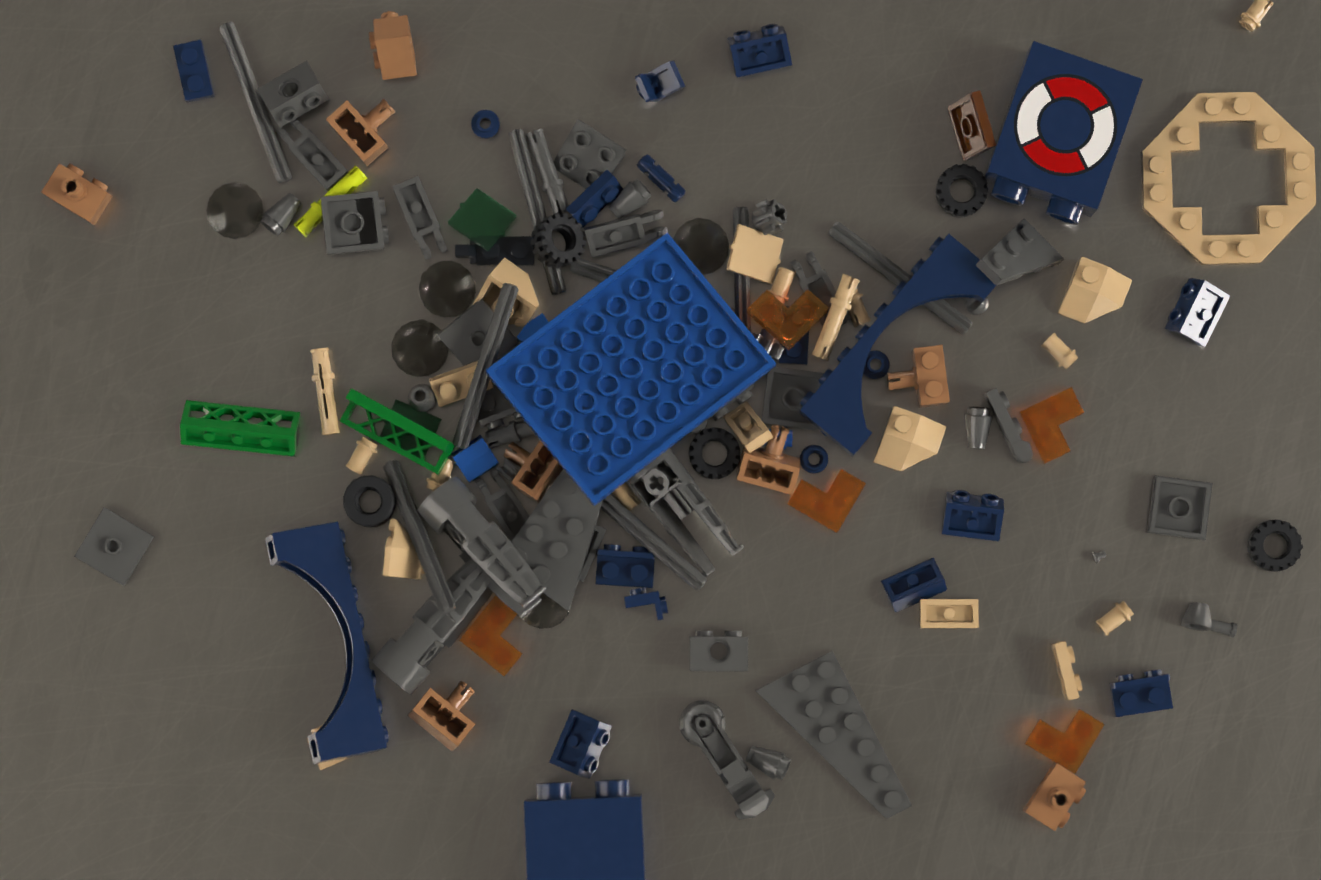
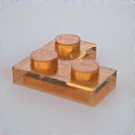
[747,289,829,350]
[1019,387,1084,464]
[787,469,866,533]
[459,595,523,677]
[1024,709,1105,774]

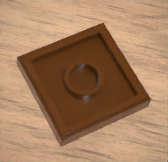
[948,90,996,161]

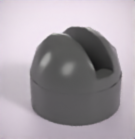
[965,297,989,315]

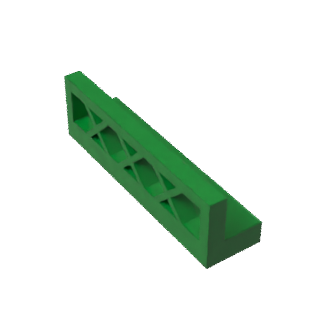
[339,388,455,475]
[180,400,300,457]

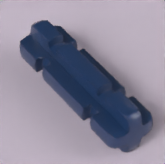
[637,154,686,203]

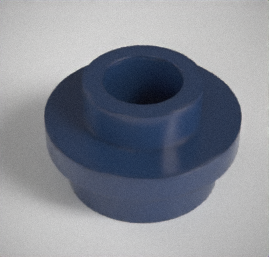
[471,110,500,139]
[863,350,890,379]
[800,445,828,474]

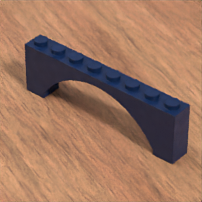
[799,234,996,457]
[265,521,389,765]

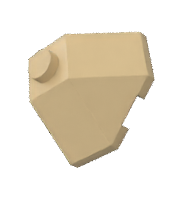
[1058,257,1132,324]
[473,258,539,327]
[874,406,947,472]
[383,519,425,580]

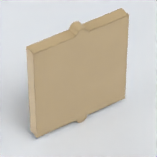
[726,224,784,285]

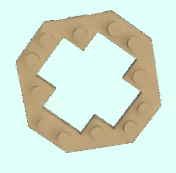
[1141,92,1316,265]

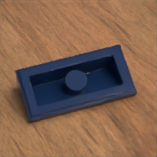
[881,558,947,612]

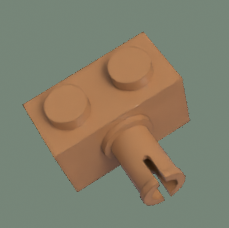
[369,11,417,80]
[326,99,396,166]
[41,163,113,225]
[887,345,950,408]
[737,425,800,495]
[504,440,563,504]
[407,681,475,752]
[1023,762,1086,831]

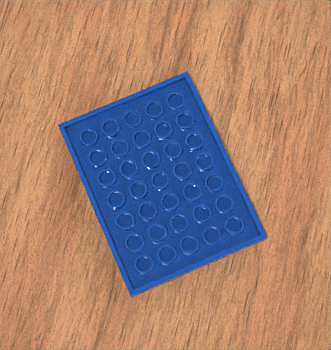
[486,232,776,506]

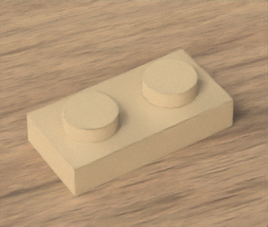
[429,361,494,407]
[723,401,773,453]
[920,599,979,628]
[1051,641,1082,700]

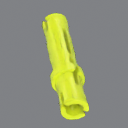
[293,165,368,237]

